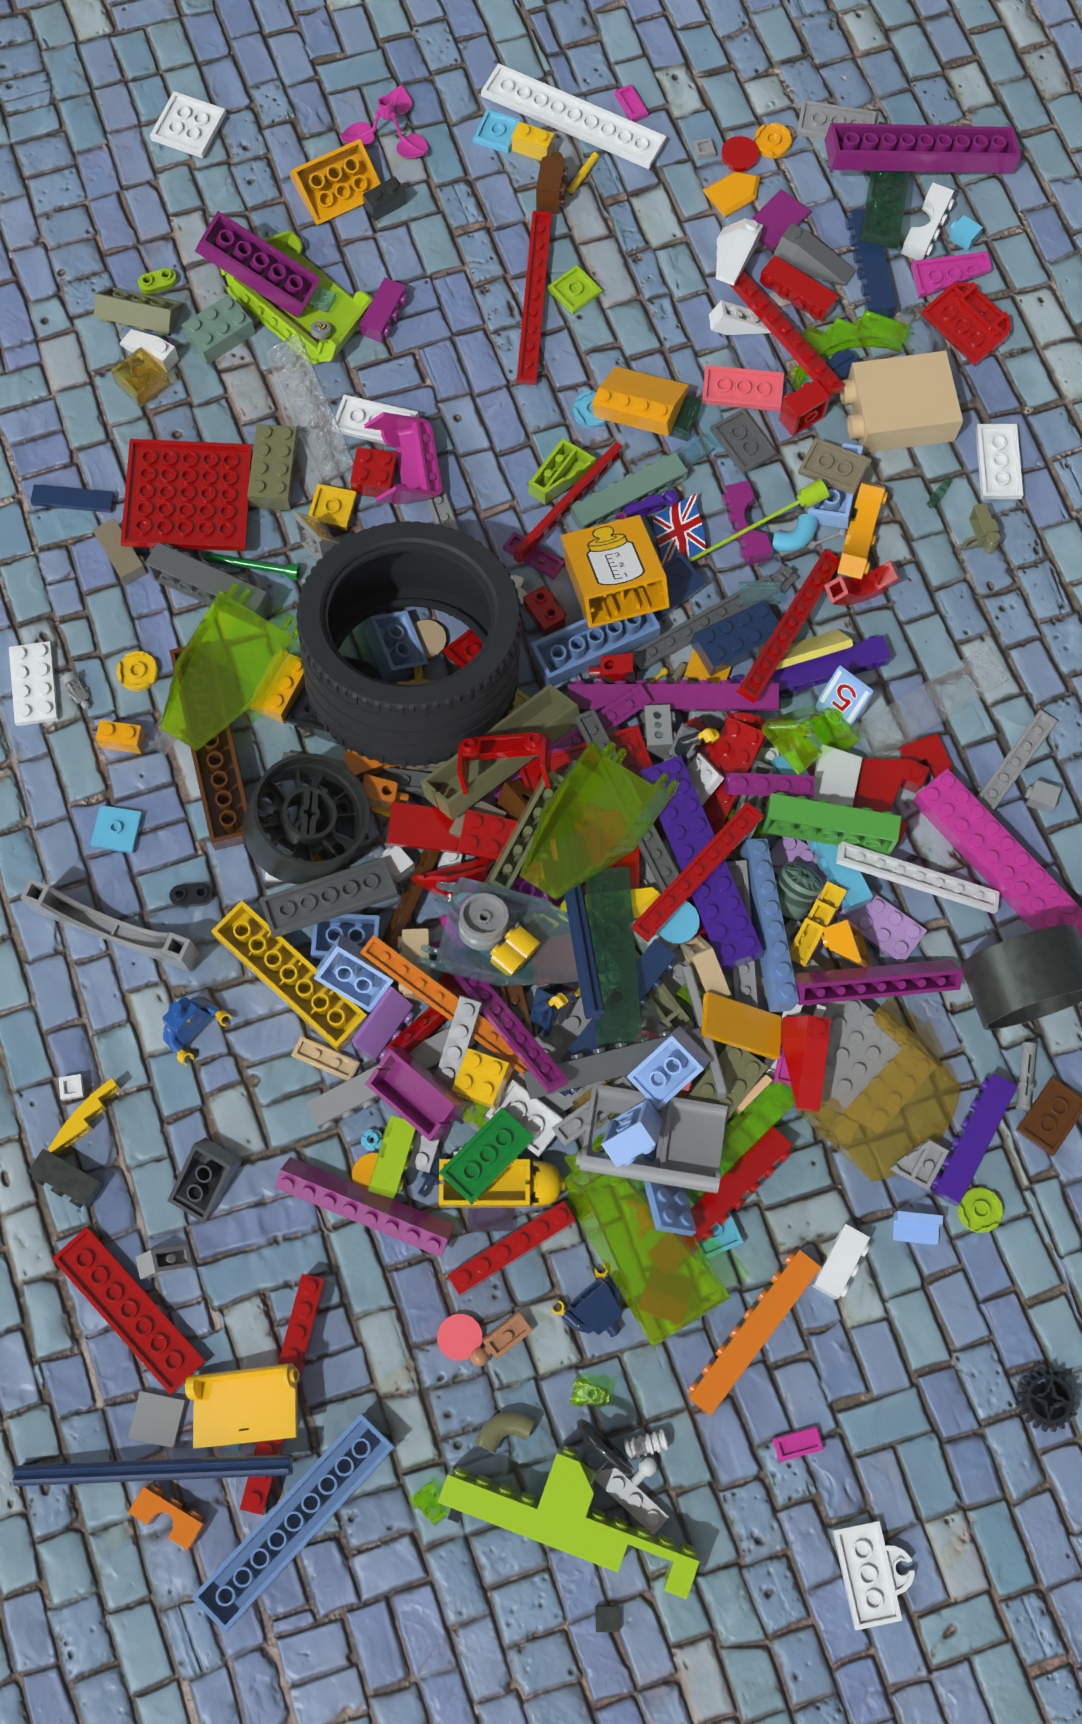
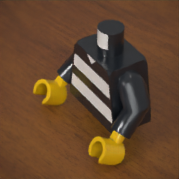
[668,723,720,763]

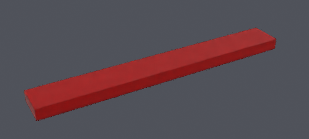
[514,441,622,563]
[631,802,764,942]

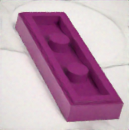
[503,532,565,580]

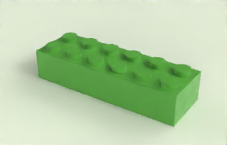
[761,792,901,855]

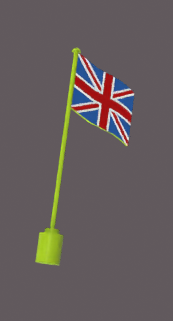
[653,479,830,565]

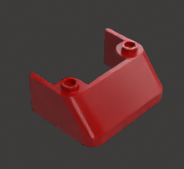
[457,732,551,795]

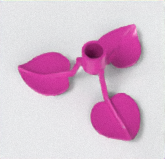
[340,85,428,159]

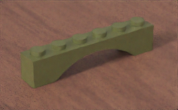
[593,920,697,1032]

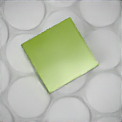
[548,265,602,315]

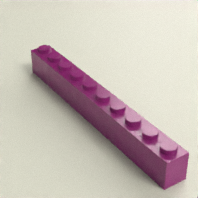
[568,680,779,712]

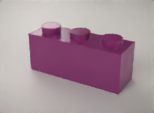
[359,277,408,343]

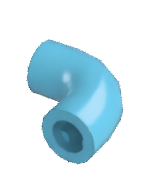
[772,514,818,552]

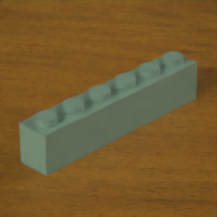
[571,453,688,529]

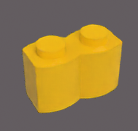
[490,926,540,979]

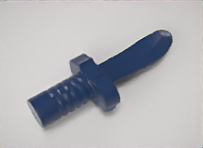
[417,1154,448,1198]

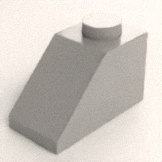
[135,1244,193,1279]

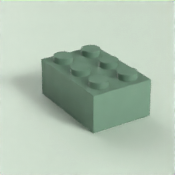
[181,294,255,365]

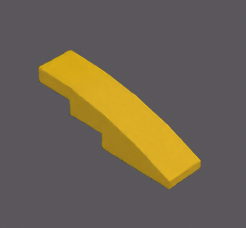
[789,881,847,967]
[48,1078,121,1155]

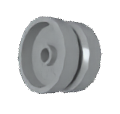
[458,893,509,951]

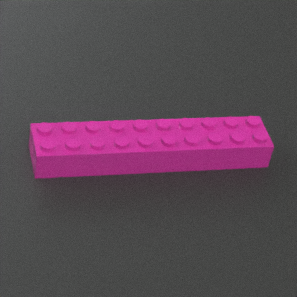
[912,768,1082,940]

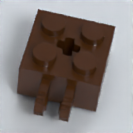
[536,151,568,215]

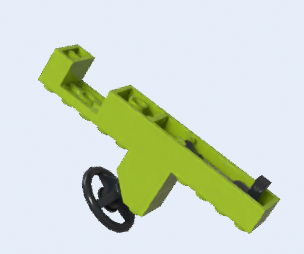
[437,1419,700,1599]

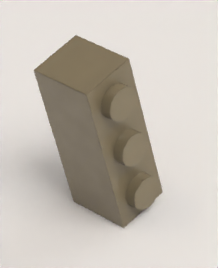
[93,518,147,586]

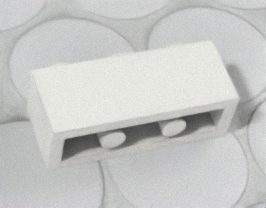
[812,1224,870,1300]

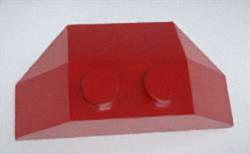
[411,858,496,899]

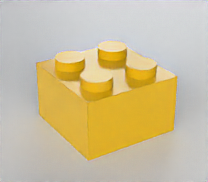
[451,1048,513,1110]

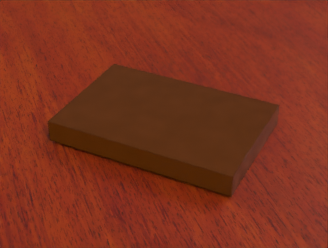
[1015,1076,1082,1157]

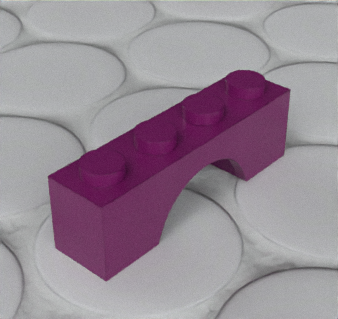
[722,480,773,566]
[724,773,815,798]

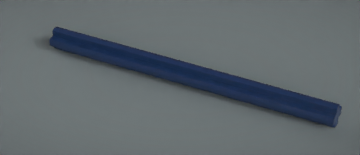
[550,790,605,1020]
[12,1454,293,1486]

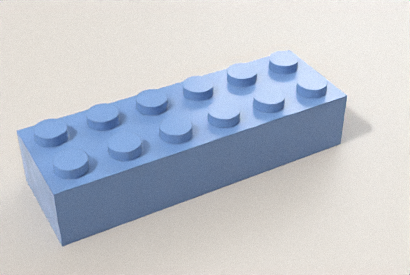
[530,612,661,686]

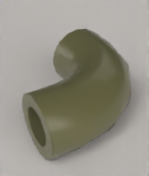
[474,1411,536,1453]

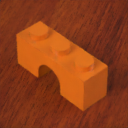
[128,1485,207,1550]

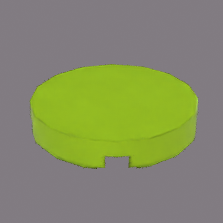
[957,1187,1004,1233]

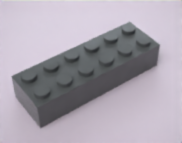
[145,542,272,629]

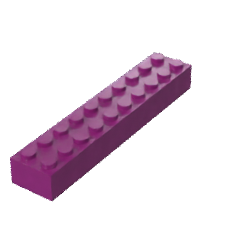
[824,123,1021,173]

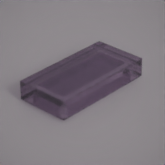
[468,1208,513,1232]

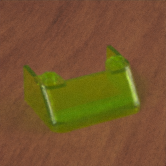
[761,708,860,775]

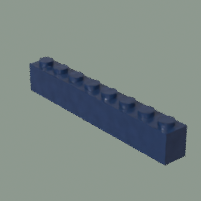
[559,939,677,1097]

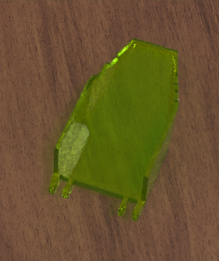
[160,582,298,751]
[520,741,679,900]

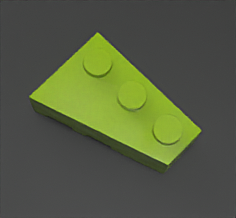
[528,438,596,504]
[368,1115,416,1199]

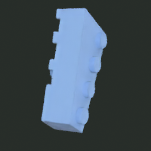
[808,443,863,529]

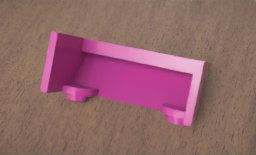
[364,412,442,504]

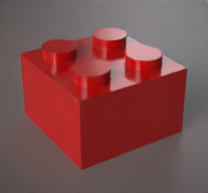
[779,379,830,437]
[350,447,398,497]

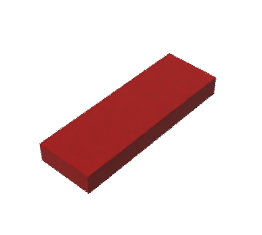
[385,1006,447,1053]

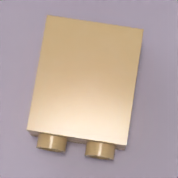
[839,351,963,453]

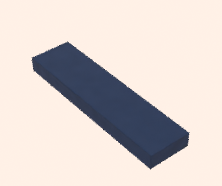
[30,484,115,513]

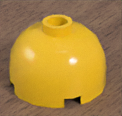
[529,1161,565,1207]

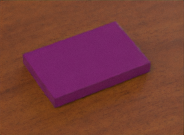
[750,189,810,251]

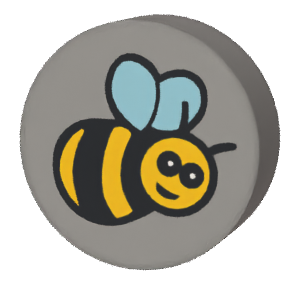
[311,321,331,339]

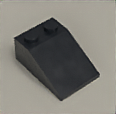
[167,1137,242,1223]

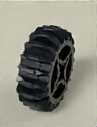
[1015,1367,1080,1432]

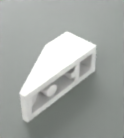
[709,300,771,335]
[120,329,179,374]

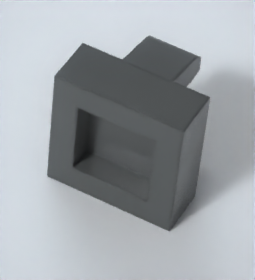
[770,565,798,594]

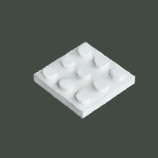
[150,91,226,158]

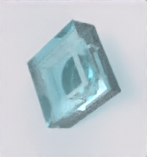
[310,287,337,313]

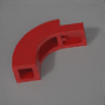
[824,561,901,606]

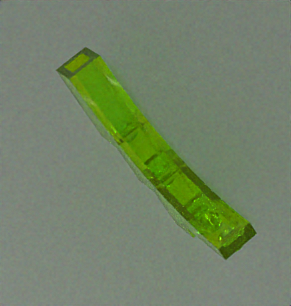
[790,310,909,389]

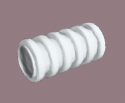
[624,1429,669,1461]

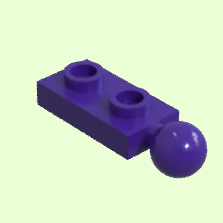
[623,490,679,518]

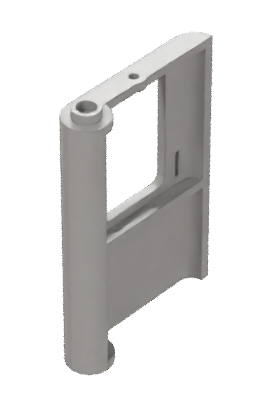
[575,1084,728,1193]

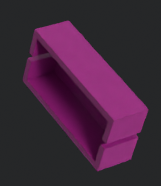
[365,1048,467,1141]

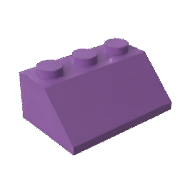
[352,986,415,1063]

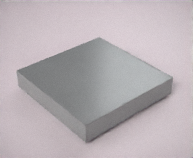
[128,1391,186,1448]

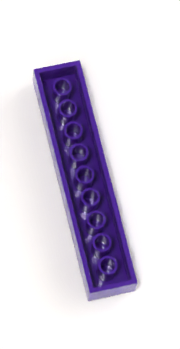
[640,755,763,973]

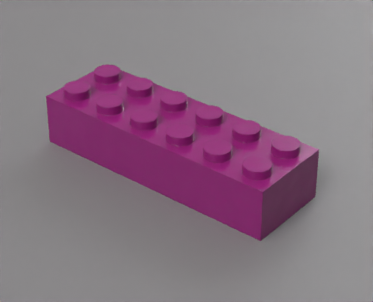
[195,211,321,318]

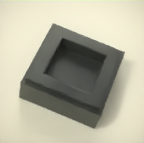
[595,1606,620,1632]

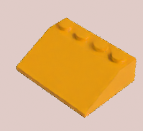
[289,139,381,225]
[592,366,689,436]

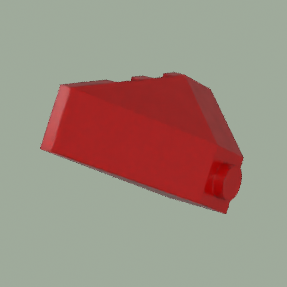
[781,1015,831,1112]

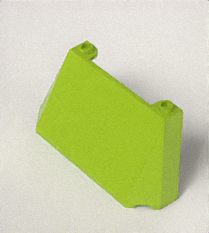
[220,230,373,365]

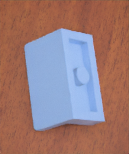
[892,1211,943,1245]

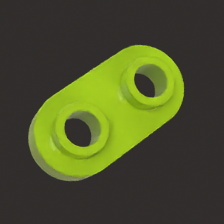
[138,268,177,295]

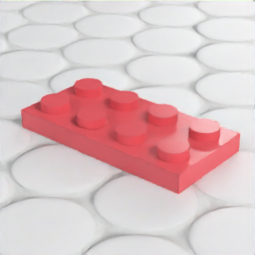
[702,365,784,412]

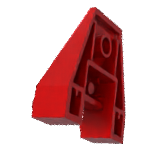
[852,759,930,849]

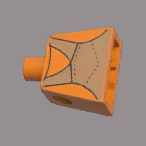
[362,774,409,811]

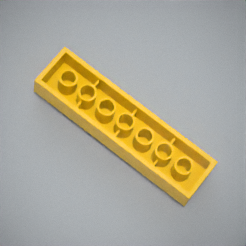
[211,900,368,1052]

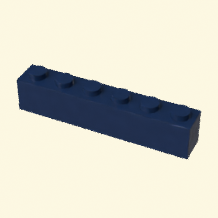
[846,207,896,321]

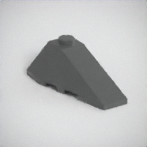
[772,223,856,286]

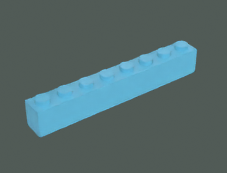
[770,749,873,913]

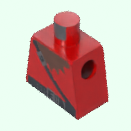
[589,653,638,684]

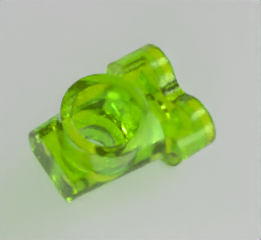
[570,1377,609,1407]
[409,1482,448,1526]

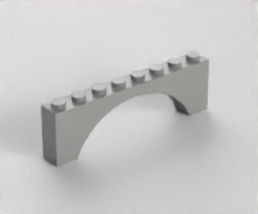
[20,878,199,973]

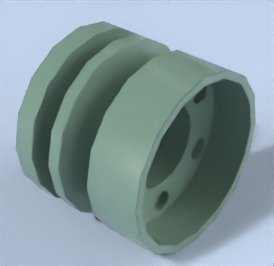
[775,862,824,920]

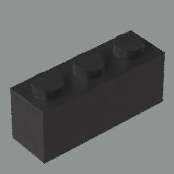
[28,1148,104,1209]

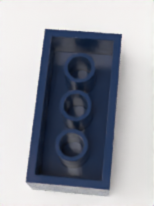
[690,600,779,677]

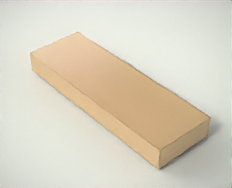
[291,1036,361,1081]

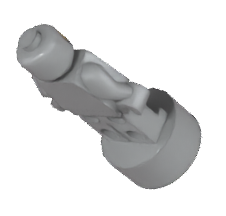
[61,671,90,710]

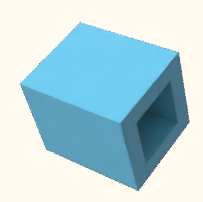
[949,215,983,251]

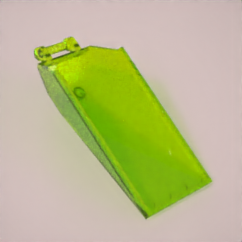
[565,1133,731,1347]

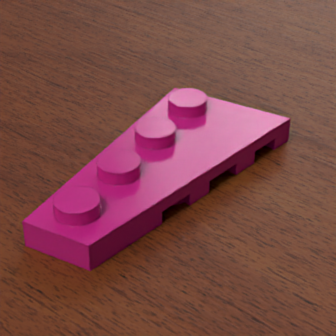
[911,251,992,299]

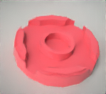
[437,1314,483,1361]

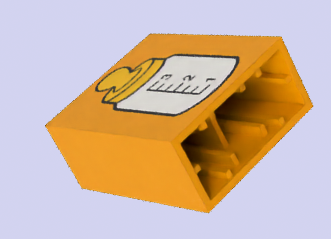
[561,515,670,628]

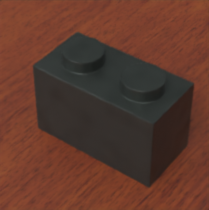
[363,176,407,222]

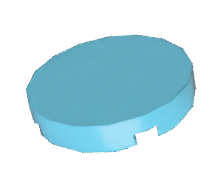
[573,390,609,429]
[658,902,700,944]

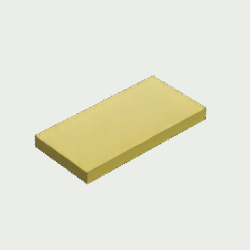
[775,629,853,670]

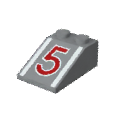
[292,512,341,561]

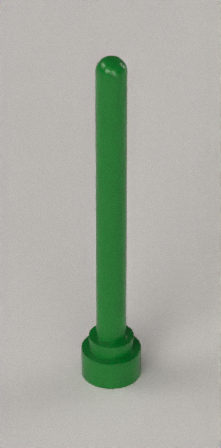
[204,553,301,580]

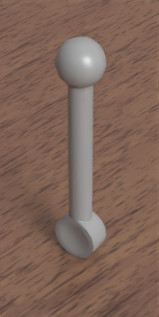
[807,528,847,550]

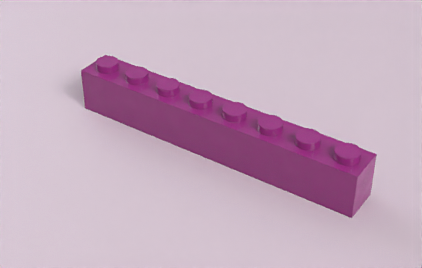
[794,960,963,1005]
[275,1157,455,1257]

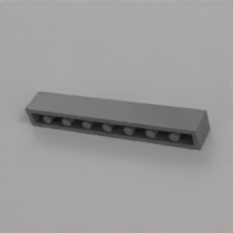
[523,1024,707,1100]

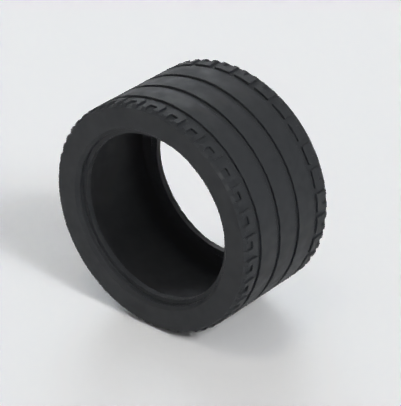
[296,521,522,767]

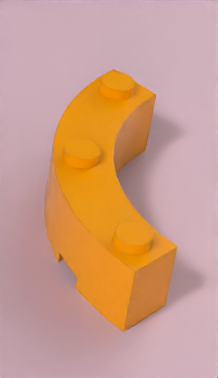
[837,480,888,579]

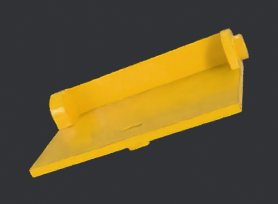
[185,1363,299,1449]

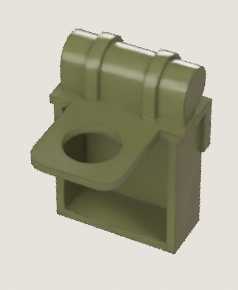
[961,502,1000,554]

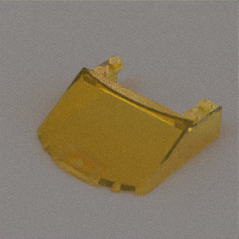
[789,1004,960,1182]

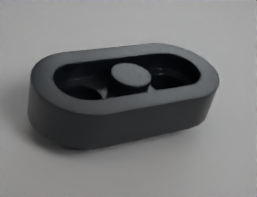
[169,883,214,908]

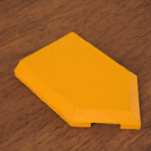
[703,171,760,218]

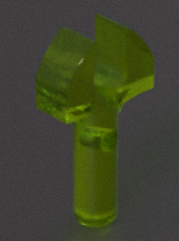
[464,1102,486,1130]

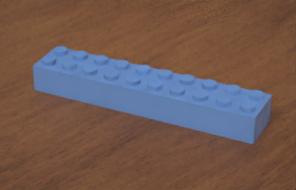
[191,1414,396,1632]

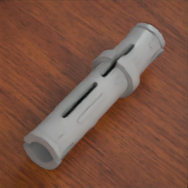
[1016,1042,1037,1110]

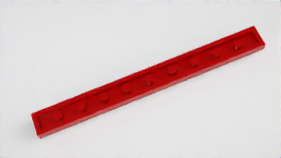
[517,211,552,385]
[715,264,845,396]
[736,548,841,704]

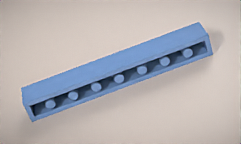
[739,839,799,1012]

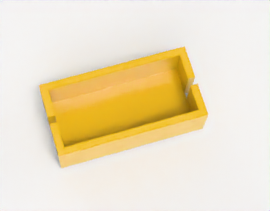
[439,1159,530,1208]

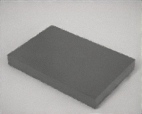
[710,408,777,475]

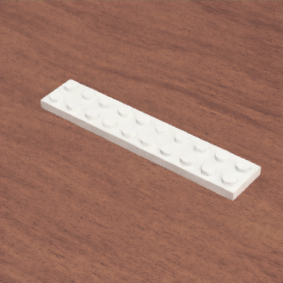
[481,63,666,169]

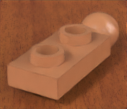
[471,1311,533,1367]

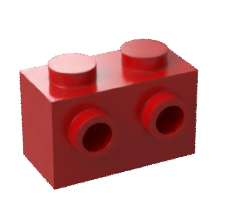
[523,585,567,637]

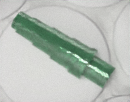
[926,477,953,509]

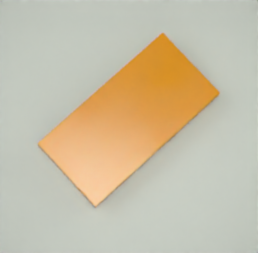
[701,992,782,1060]

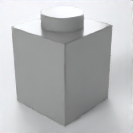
[1024,780,1061,814]

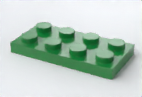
[439,1107,535,1205]

